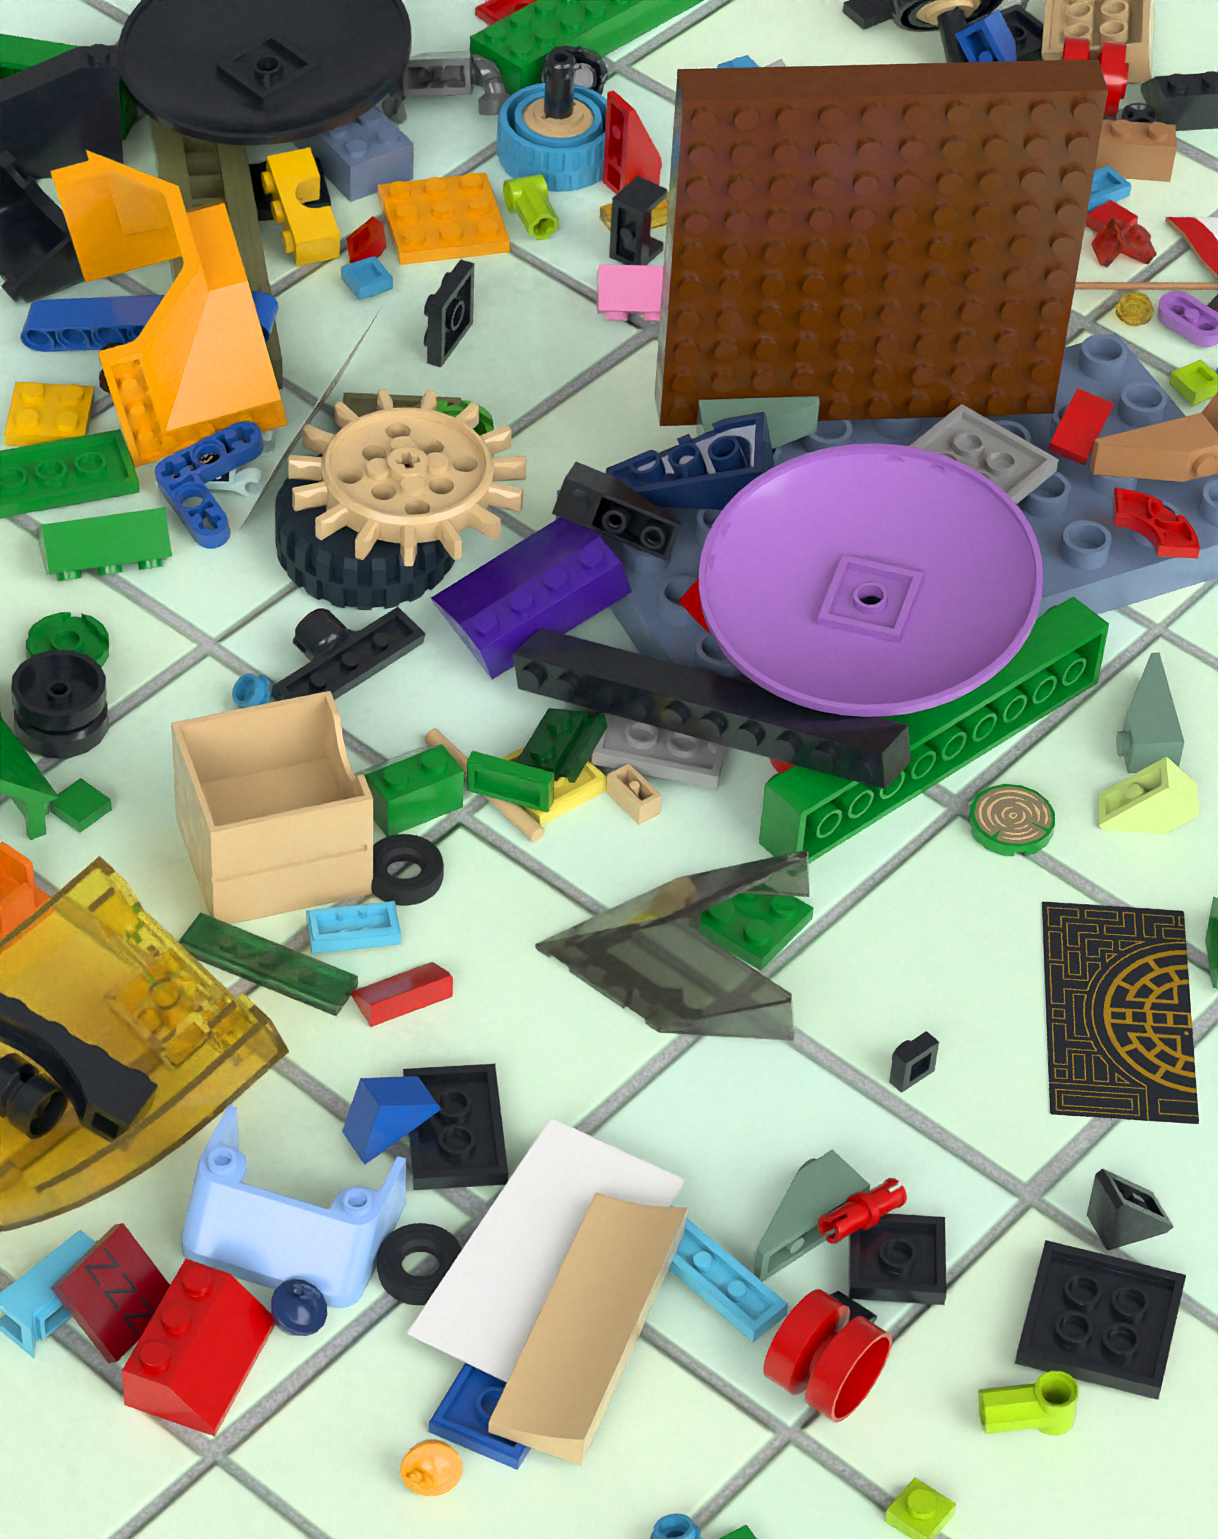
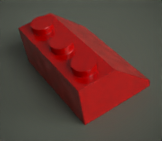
[122,1258,276,1437]

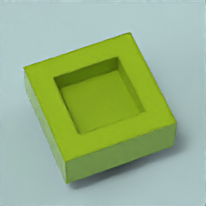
[1169,360,1218,405]
[884,1477,956,1539]

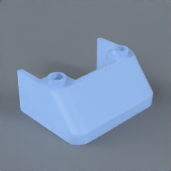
[181,1105,406,1308]

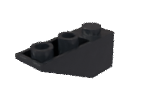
[552,461,681,561]

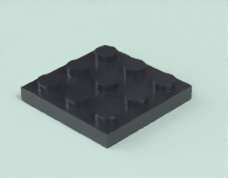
[1015,1240,1186,1400]

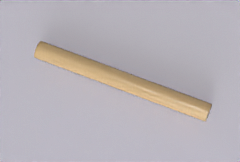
[425,728,545,842]

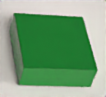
[49,778,112,833]

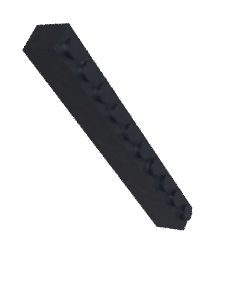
[513,628,911,789]

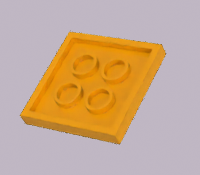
[378,173,510,265]

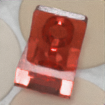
[1091,217,1157,268]

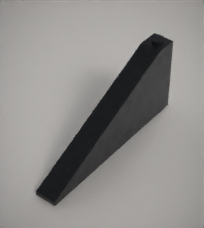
[0,44,124,179]

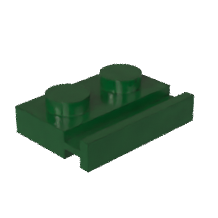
[516,708,608,783]

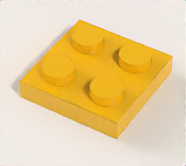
[4,382,95,446]

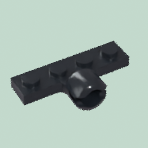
[271,607,426,701]

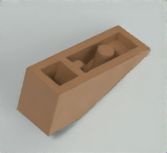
[1089,413,1218,482]

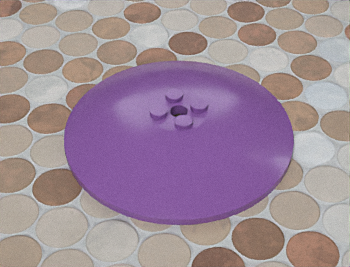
[699,443,1043,717]

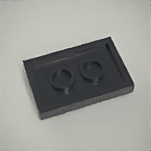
[403,1064,508,1190]

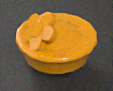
[401,1439,463,1496]

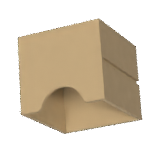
[171,691,373,928]

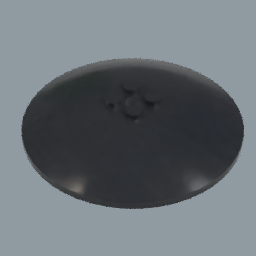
[118,0,412,146]

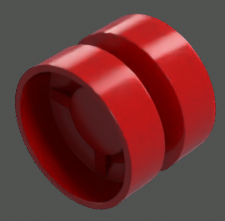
[1062,36,1129,118]
[763,1289,892,1423]

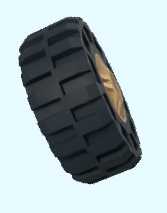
[275,454,455,610]

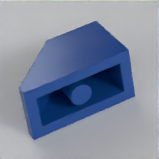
[955,9,1017,62]

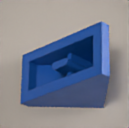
[342,1076,441,1165]

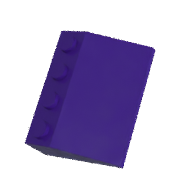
[431,517,632,680]

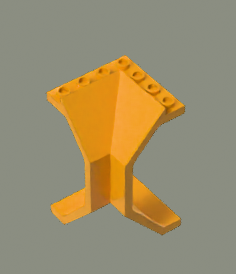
[51,150,288,468]

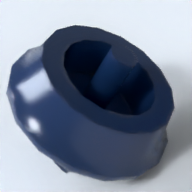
[271,1279,328,1336]

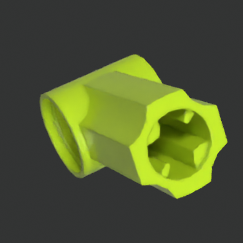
[503,174,559,241]
[977,1371,1079,1436]

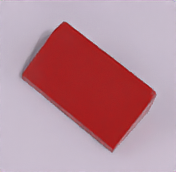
[351,962,453,1027]

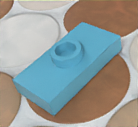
[306,901,401,954]

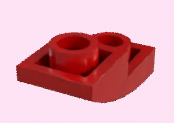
[1048,388,1115,466]

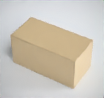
[606,763,662,825]

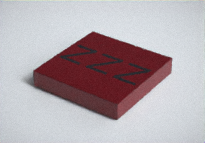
[51,1223,170,1363]

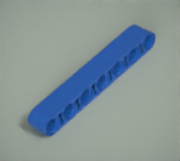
[20,291,279,352]

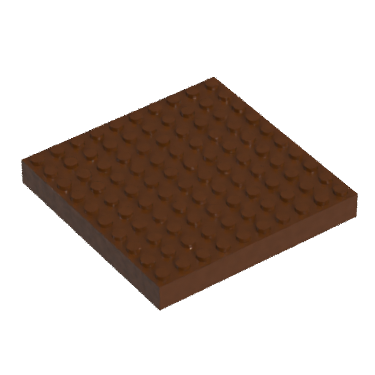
[655,59,1108,426]

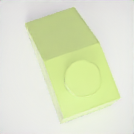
[1097,757,1200,834]

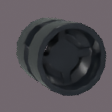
[0,1053,69,1139]

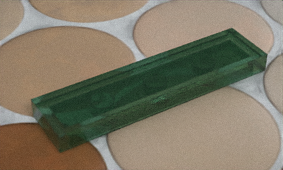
[178,912,358,1016]

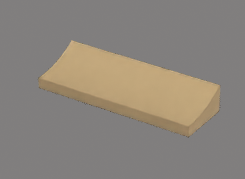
[488,1193,688,1466]

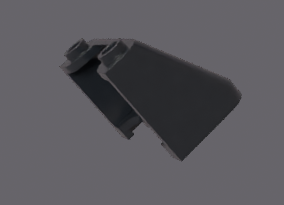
[0,149,85,304]

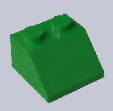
[354,744,464,837]

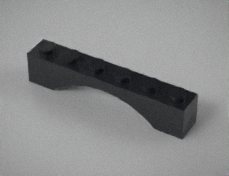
[0,992,158,1149]

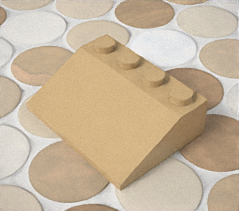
[1042,0,1155,84]

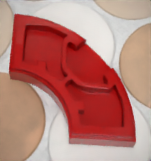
[1112,488,1200,559]

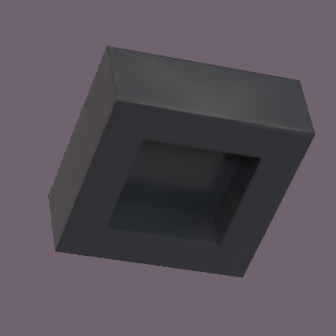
[889,1031,939,1093]

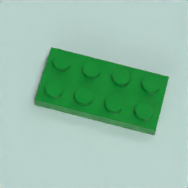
[0,429,140,518]

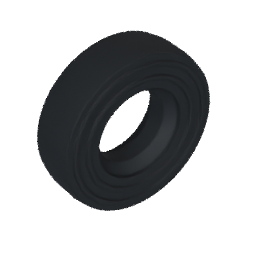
[371,834,444,906]
[377,1223,462,1306]

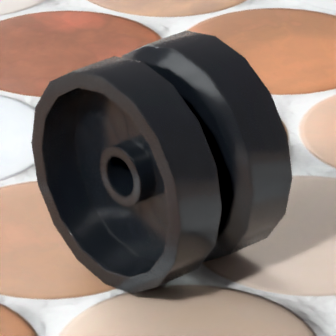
[11,650,109,758]

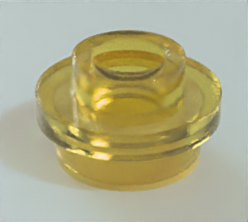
[1115,292,1154,326]

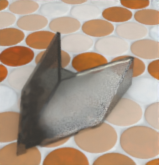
[535,850,810,1041]

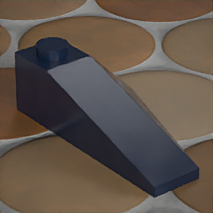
[606,412,775,510]

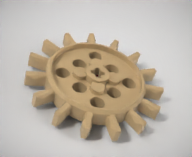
[288,389,527,566]

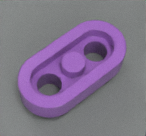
[1158,291,1218,347]

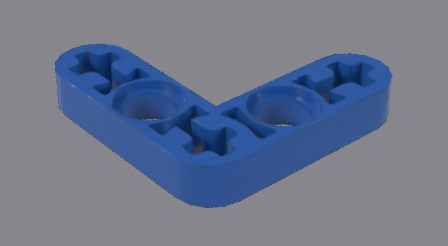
[155,421,264,549]

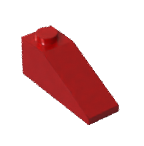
[602,90,662,194]

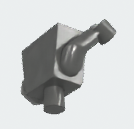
[381,51,511,123]

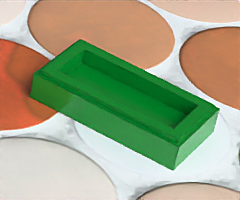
[467,751,554,813]

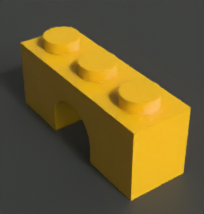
[261,147,340,267]

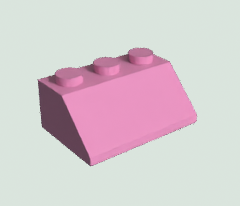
[596,264,664,322]

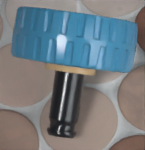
[497,50,607,192]

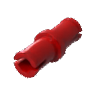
[818,1178,907,1244]

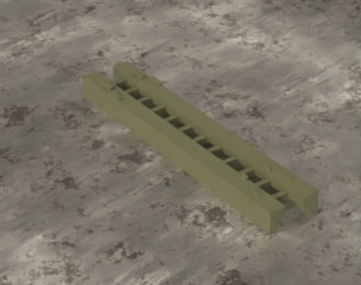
[148,116,283,390]

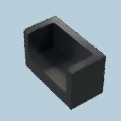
[609,176,667,265]

